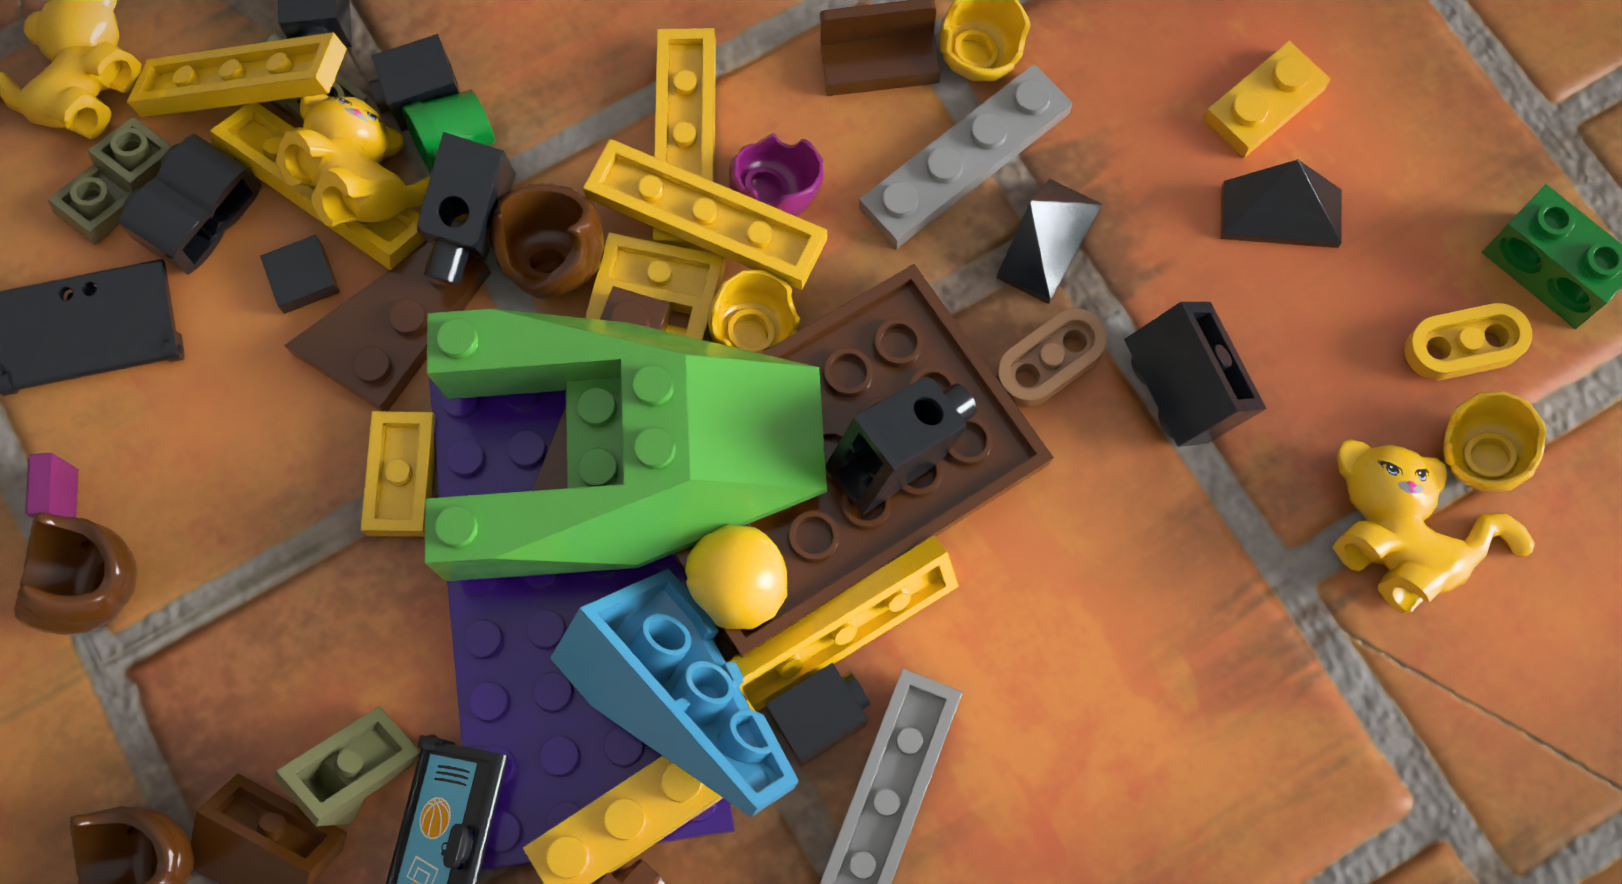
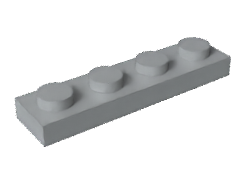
[859,64,1073,250]
[820,669,963,884]

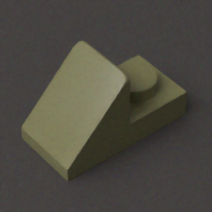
[273,706,421,827]

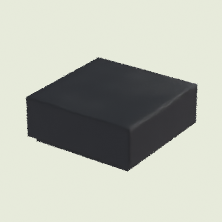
[260,234,340,314]

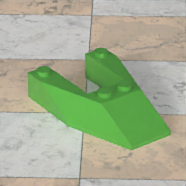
[425,309,827,581]

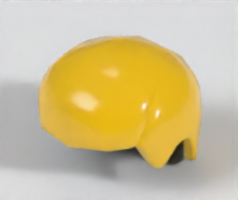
[939,0,1030,81]
[708,269,800,353]
[1443,391,1546,493]
[685,524,787,629]

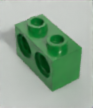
[1481,184,1622,330]

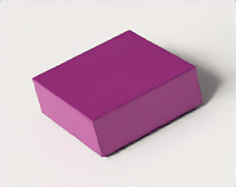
[25,453,79,518]

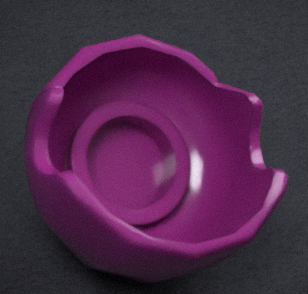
[729,133,823,216]

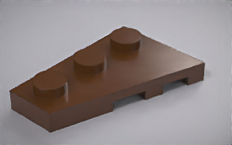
[284,242,491,411]

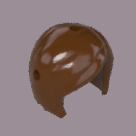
[490,183,604,299]
[14,513,137,635]
[70,806,194,884]

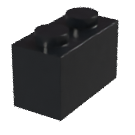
[1124,302,1267,447]

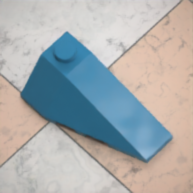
[550,569,799,817]

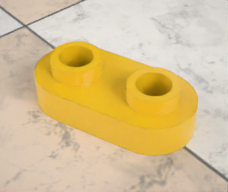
[1404,303,1532,381]

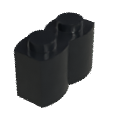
[118,133,262,275]

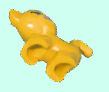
[0,0,142,140]
[275,94,469,227]
[1332,439,1535,613]

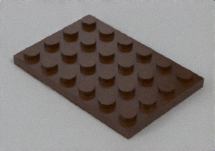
[672,264,1054,658]

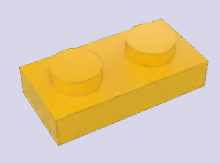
[1203,40,1331,158]
[361,411,436,537]

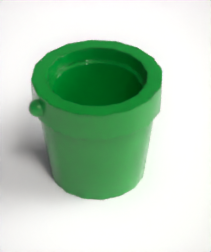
[402,90,495,175]

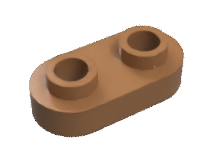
[996,308,1107,408]

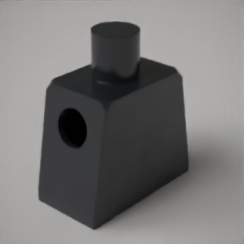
[417,132,516,286]
[826,377,977,516]

